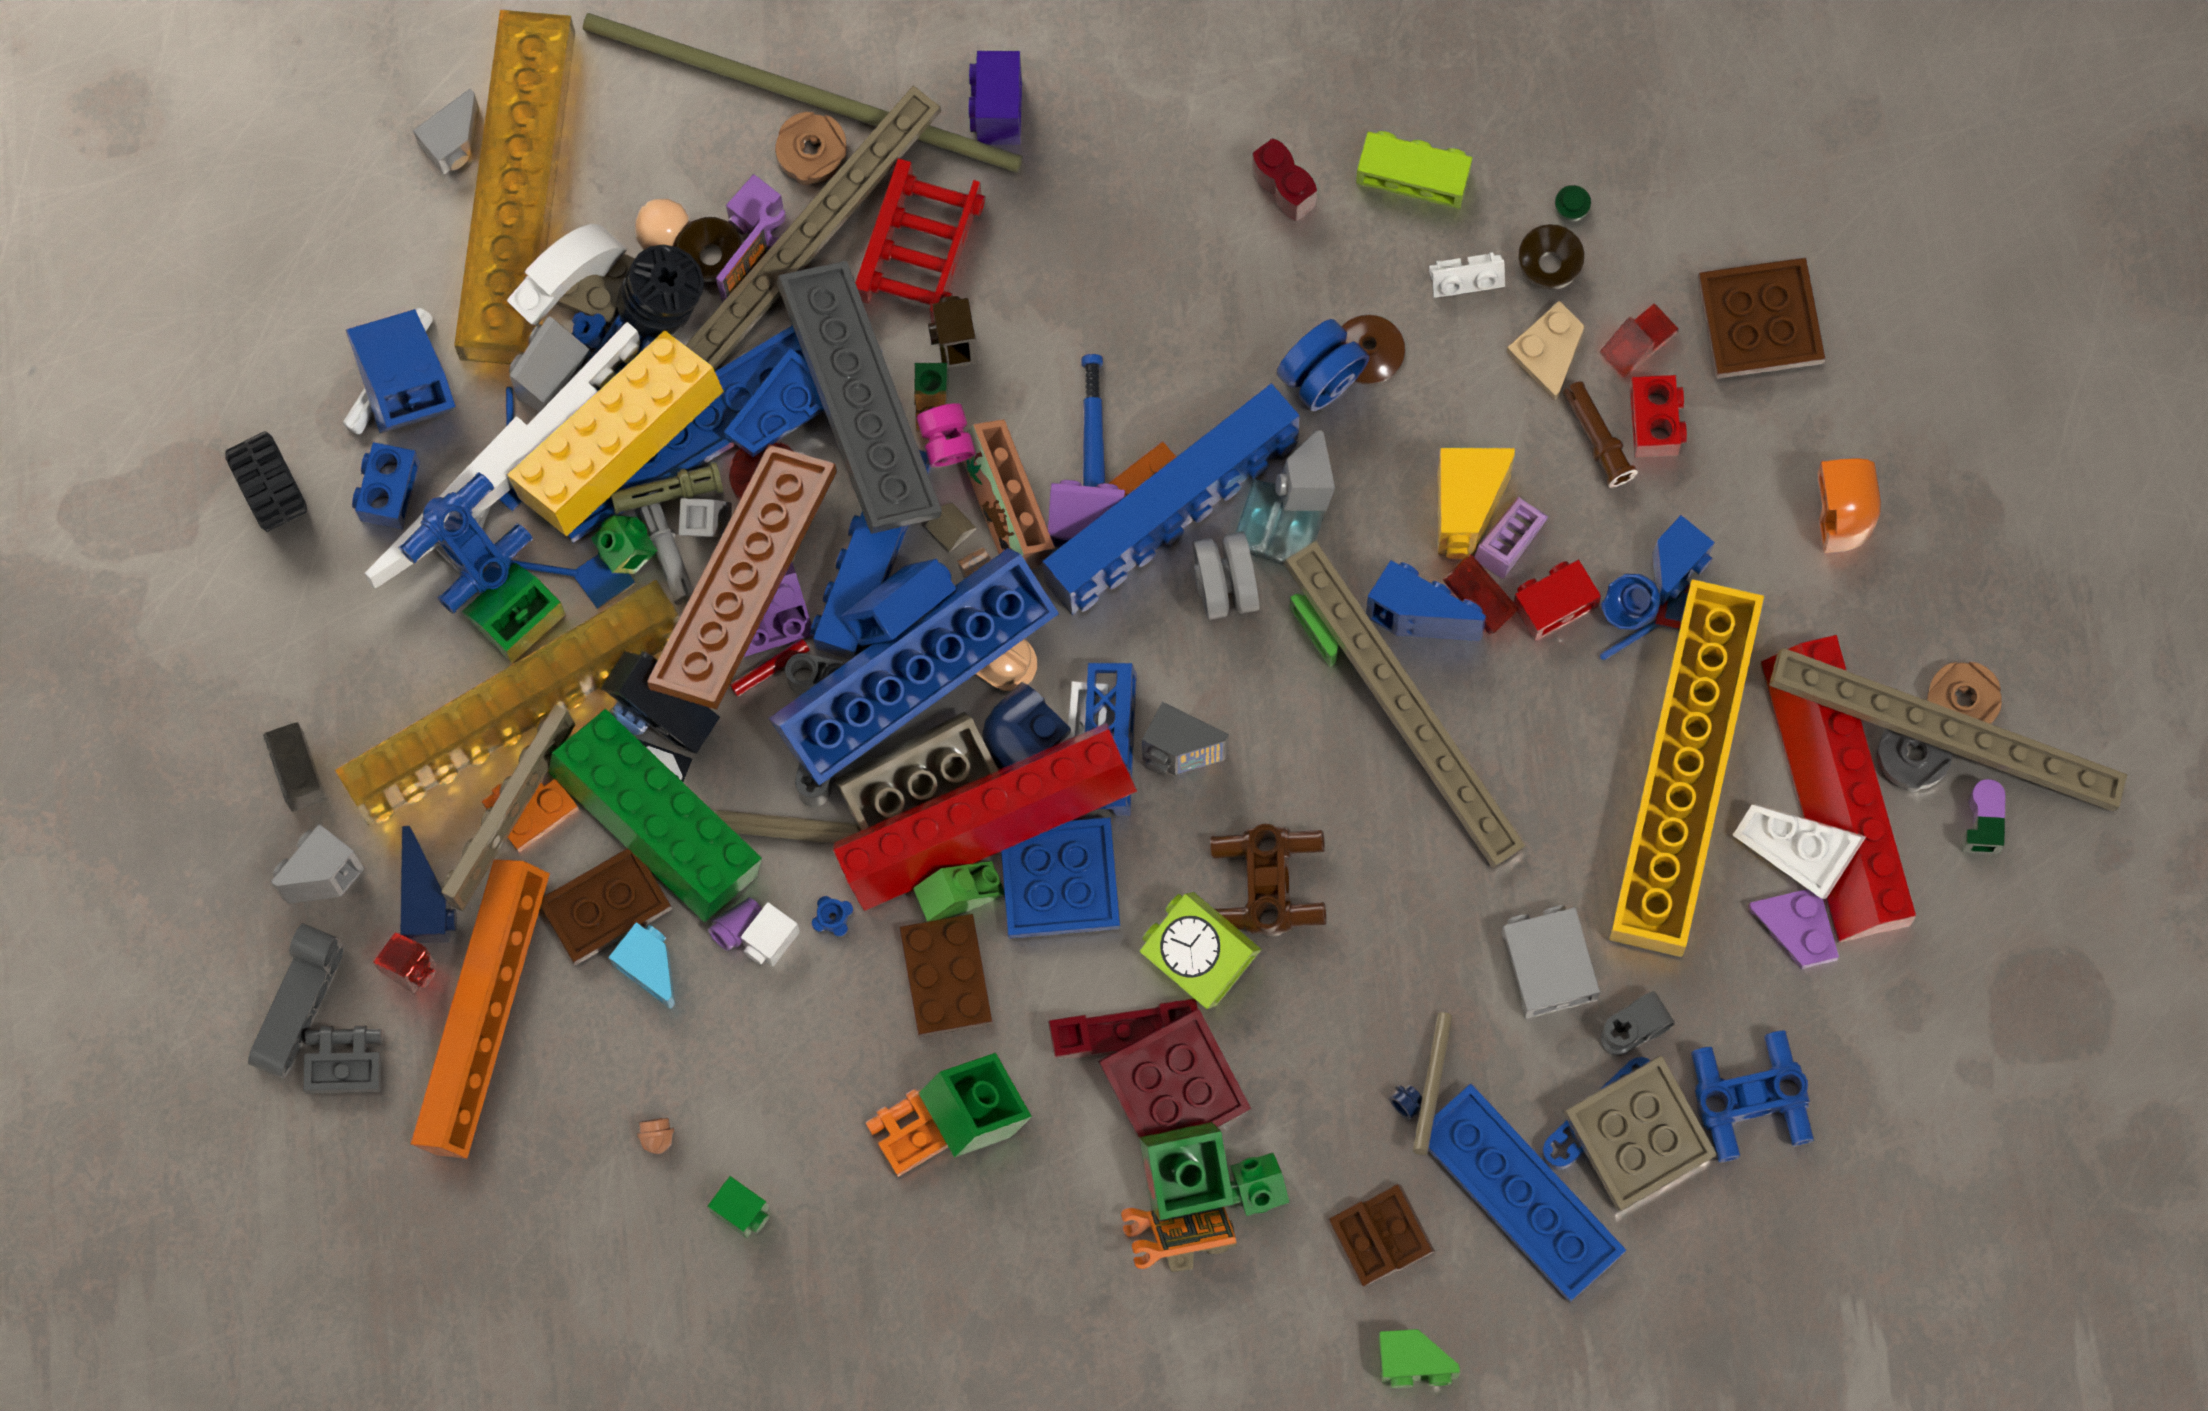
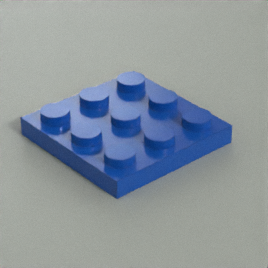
[1001,817,1120,939]

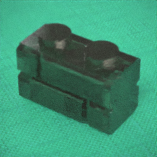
[263,722,326,812]

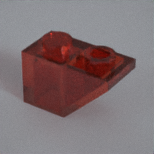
[373,932,437,995]

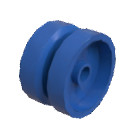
[1277,319,1370,411]

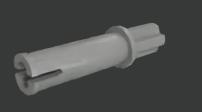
[640,503,694,605]

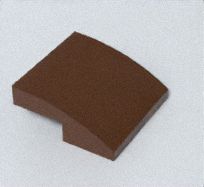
[1329,1184,1435,1287]

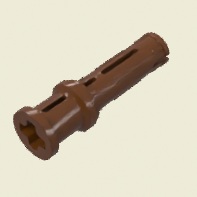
[1563,381,1638,488]

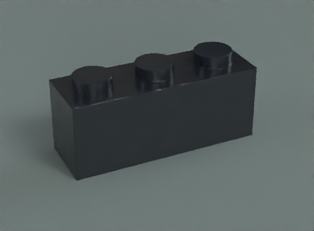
[601,651,720,754]

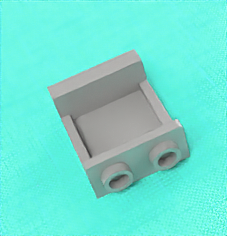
[1501,905,1600,1019]

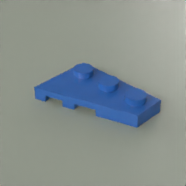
[724,348,824,457]

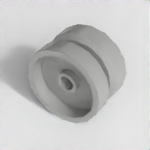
[1192,531,1260,621]

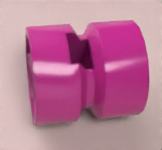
[916,403,976,468]

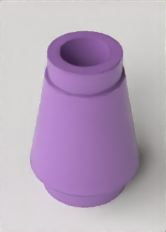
[708,897,762,951]

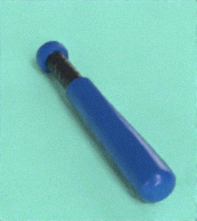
[1081,354,1105,487]

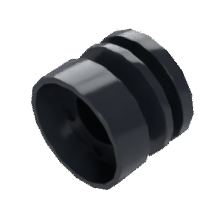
[617,244,704,339]

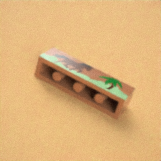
[963,419,1055,569]

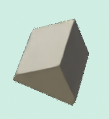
[925,503,977,553]

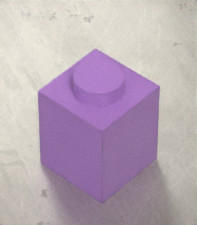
[726,174,784,235]

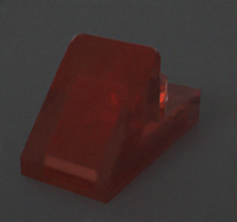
[1600,303,1679,378]

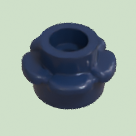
[1389,1085,1422,1120]

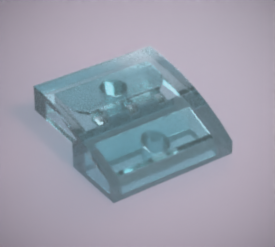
[1235,479,1326,565]

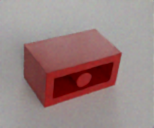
[1513,559,1601,641]

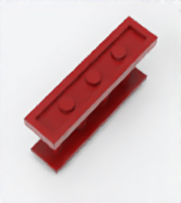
[855,158,986,323]

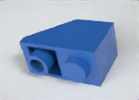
[1652,515,1715,606]

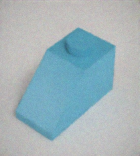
[608,922,675,1009]

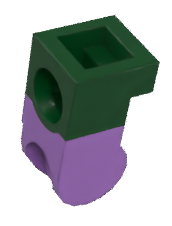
[1962,779,2005,854]

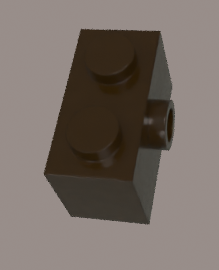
[928,296,978,368]

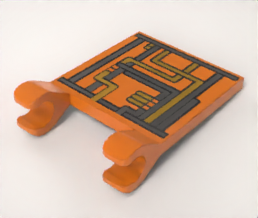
[1121,1207,1236,1269]

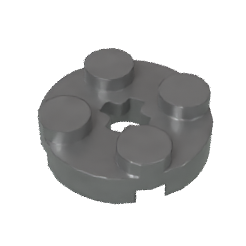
[1876,729,1952,792]

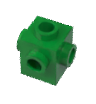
[591,515,658,574]
[1230,1152,1290,1216]

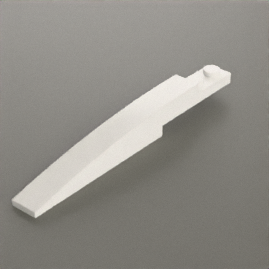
[365,322,641,589]

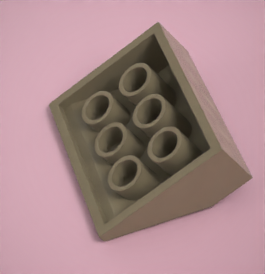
[833,712,998,831]

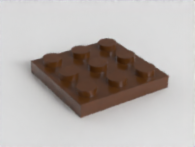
[1698,258,1825,379]

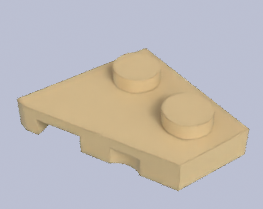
[1506,301,1585,400]

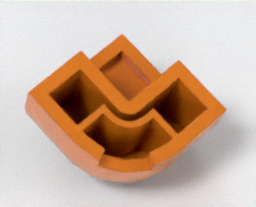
[1817,458,1881,554]

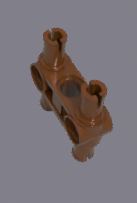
[1211,823,1327,937]

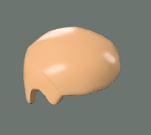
[635,199,689,250]

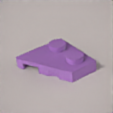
[1748,889,1839,969]

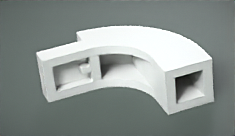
[507,224,627,326]

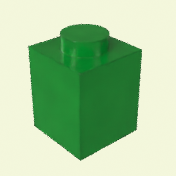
[707,1176,770,1239]

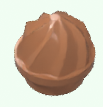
[637,1118,675,1154]

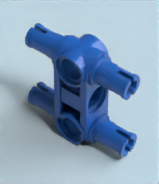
[398,472,533,614]
[1691,1030,1814,1163]

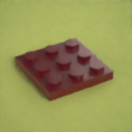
[1098,1008,1251,1139]

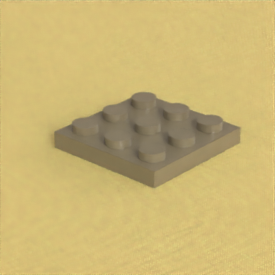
[1562,1056,1717,1211]

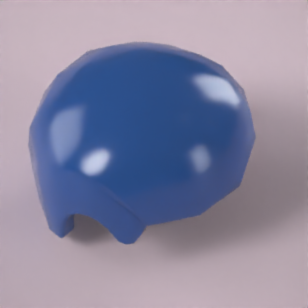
[1601,574,1660,630]

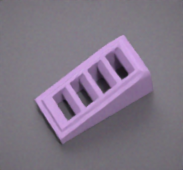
[1474,497,1548,578]

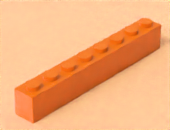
[411,859,550,1159]

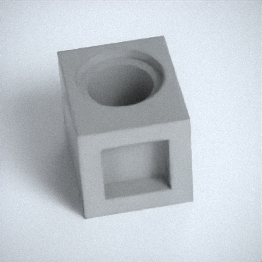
[679,498,732,539]

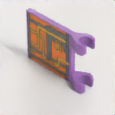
[716,201,786,303]

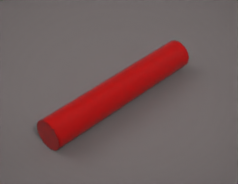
[730,639,810,697]

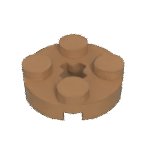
[775,112,847,185]
[1926,661,2002,724]

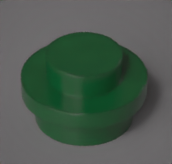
[1555,185,1591,221]

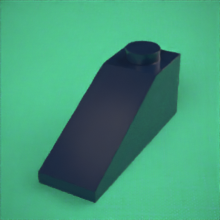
[400,826,457,943]

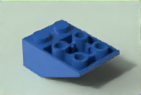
[346,309,456,434]
[1366,560,1486,641]

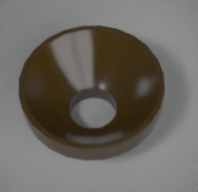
[676,217,742,282]
[1518,224,1585,290]

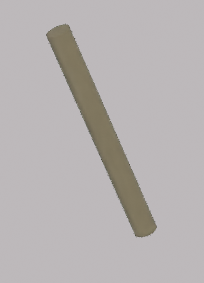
[1413,1012,1452,1155]

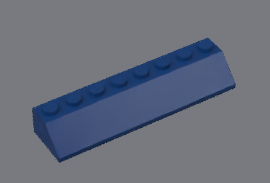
[768,548,1059,785]

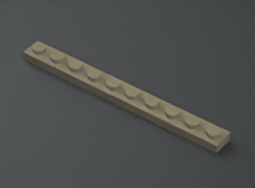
[685,85,941,370]
[1283,540,1526,868]
[1769,648,2128,812]

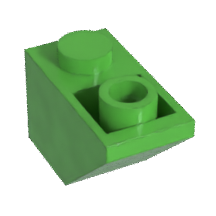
[913,861,1005,922]
[1378,1329,1460,1389]

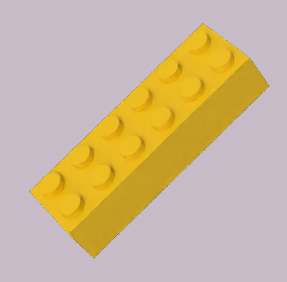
[507,331,724,537]

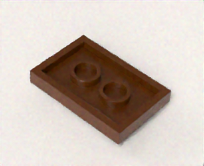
[540,848,672,966]
[900,914,993,1038]

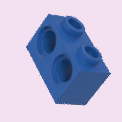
[352,442,420,530]

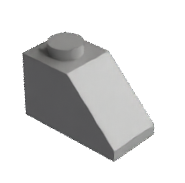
[413,89,479,175]
[1275,431,1335,511]

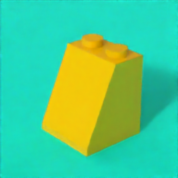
[1437,448,1515,559]

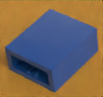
[841,559,956,646]

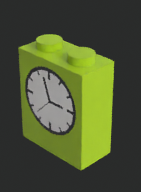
[1139,892,1262,1009]

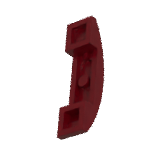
[1048,999,1197,1058]

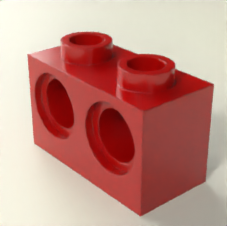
[1629,375,1687,458]

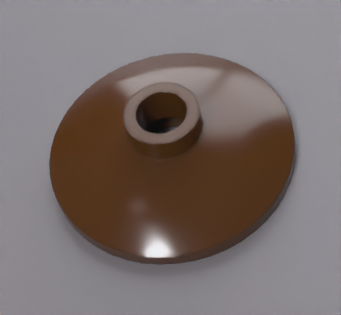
[1342,315,1405,384]

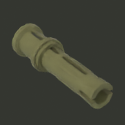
[611,461,723,514]

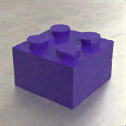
[968,51,1022,145]

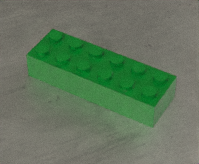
[548,708,762,922]

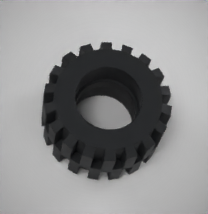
[225,431,307,532]

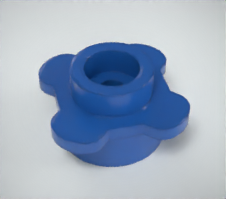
[571,312,606,349]
[812,896,853,937]

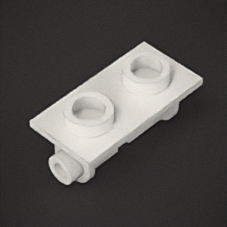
[1429,252,1505,298]

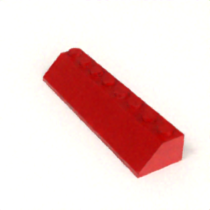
[1760,635,1916,943]
[833,723,1137,911]

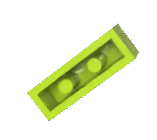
[1356,131,1473,209]

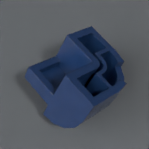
[982,682,1071,770]

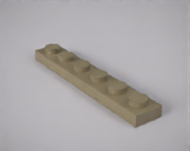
[441,705,575,912]

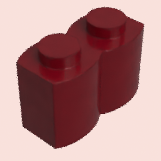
[1252,138,1317,221]

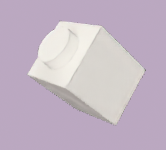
[741,902,800,967]

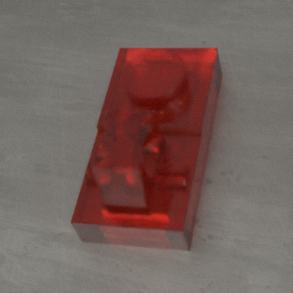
[1442,554,1519,635]

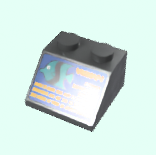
[1142,701,1229,776]

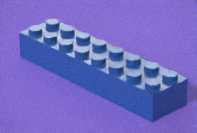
[1042,383,1300,615]

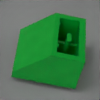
[462,563,566,664]

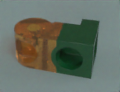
[914,363,949,432]

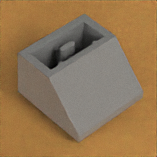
[509,316,591,412]
[271,824,365,904]

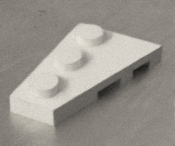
[1733,804,1866,899]

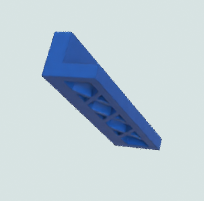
[1085,663,1137,816]

